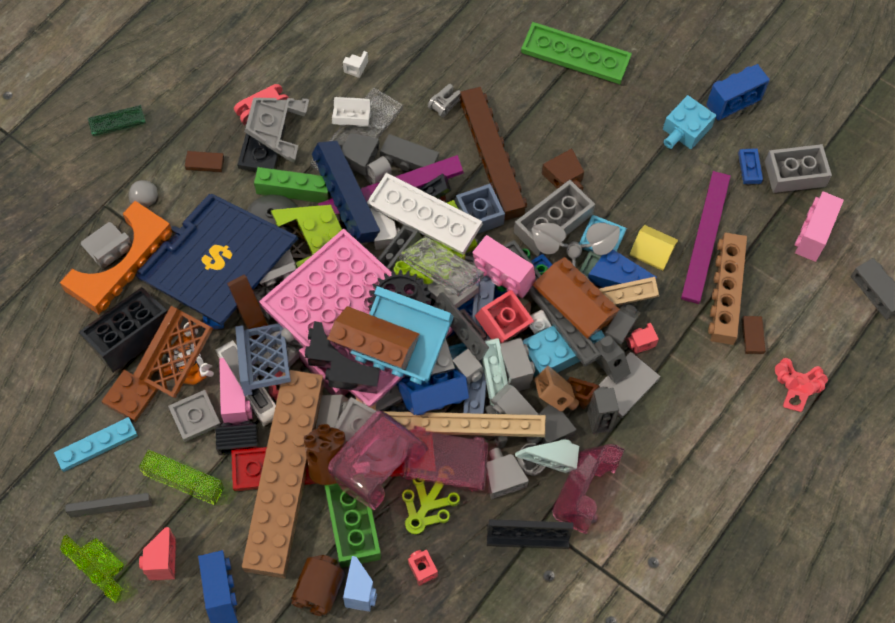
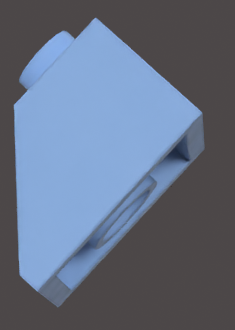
[343,556,377,612]

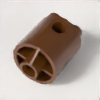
[304,424,350,485]
[291,555,345,617]

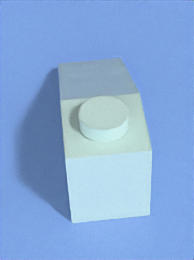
[515,440,579,473]

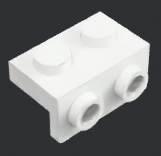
[332,97,370,127]

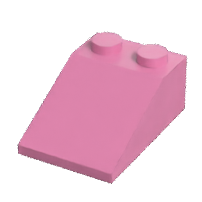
[219,358,253,425]

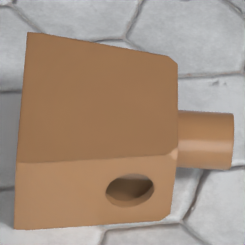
[535,366,579,411]

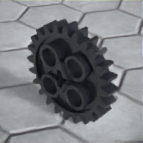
[368,270,432,311]

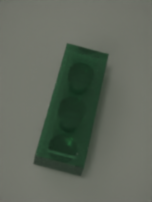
[88,105,146,136]

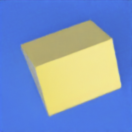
[629,225,678,271]

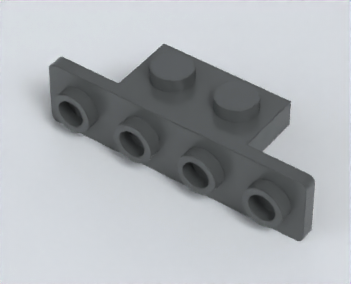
[433,292,489,361]

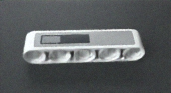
[215,340,276,426]

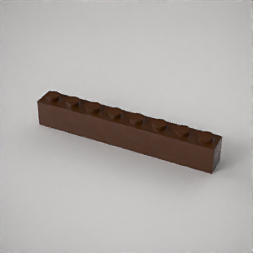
[460,87,527,221]

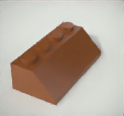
[533,257,620,339]
[327,306,420,371]

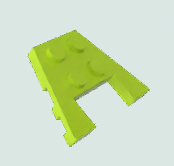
[271,205,342,268]

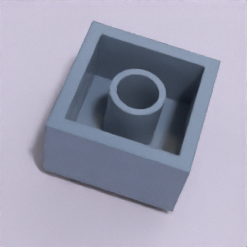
[456,184,505,234]

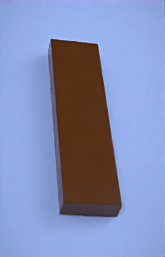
[227,274,268,343]

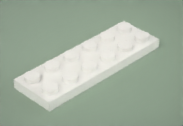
[367,173,483,255]

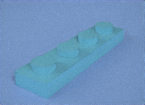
[54,417,138,472]

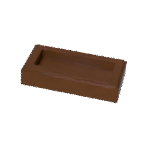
[185,151,224,172]
[742,316,766,354]

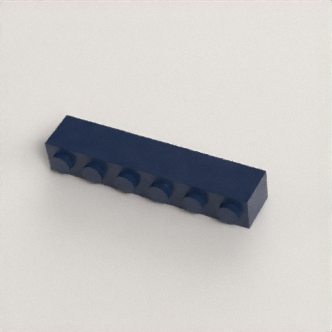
[312,141,380,244]

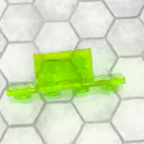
[60,534,124,603]

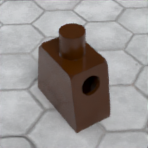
[542,148,584,191]

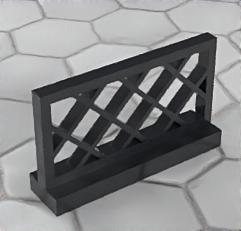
[487,519,573,549]

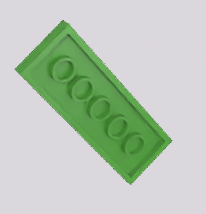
[521,22,632,84]

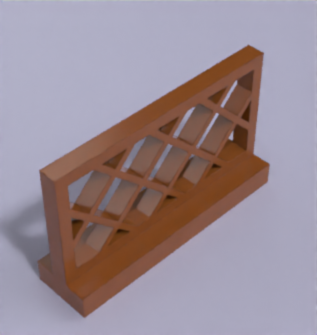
[133,306,213,398]

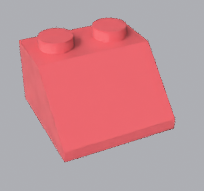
[139,527,176,581]

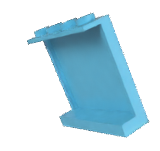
[351,286,454,385]

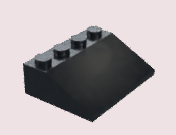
[79,287,168,373]

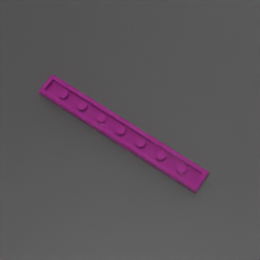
[318,155,464,214]
[681,171,731,304]

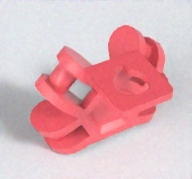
[775,358,828,412]

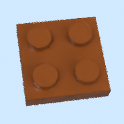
[101,370,158,423]

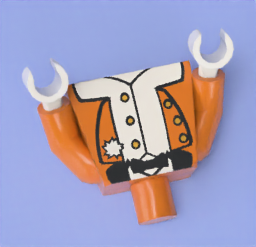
[164,322,214,385]

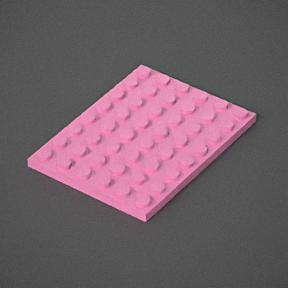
[259,229,453,408]

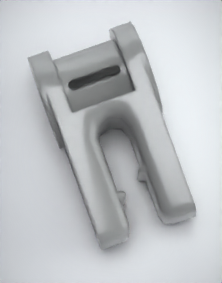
[428,84,460,118]

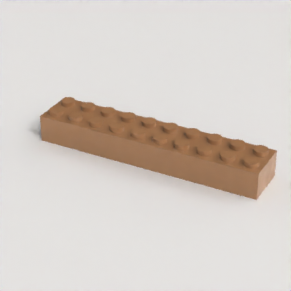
[242,370,325,579]

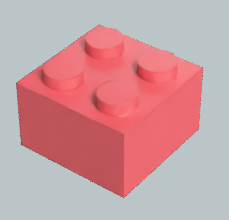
[475,289,534,343]

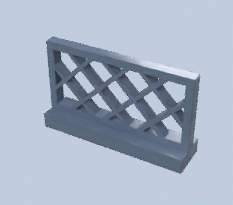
[235,323,291,396]

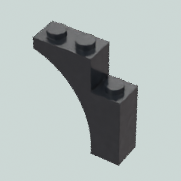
[305,321,380,394]

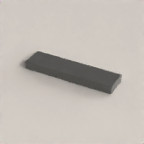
[65,493,152,518]

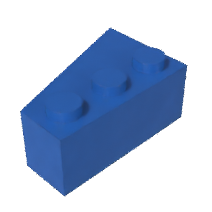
[588,250,657,288]
[198,550,238,623]

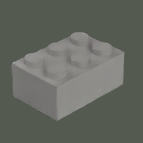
[764,144,832,193]

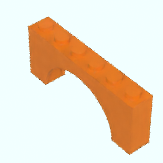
[60,201,172,315]

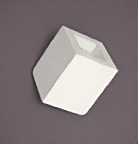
[343,51,368,78]

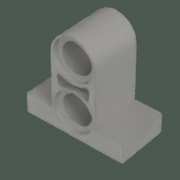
[363,156,392,185]

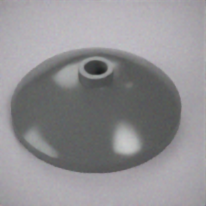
[247,194,299,233]

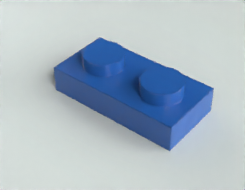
[738,149,763,184]

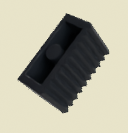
[215,421,258,455]

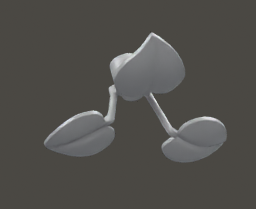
[532,223,620,280]

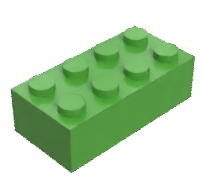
[325,475,381,568]

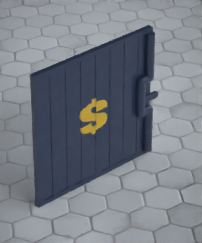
[136,194,298,326]

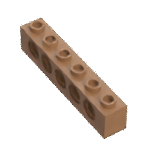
[708,233,747,345]

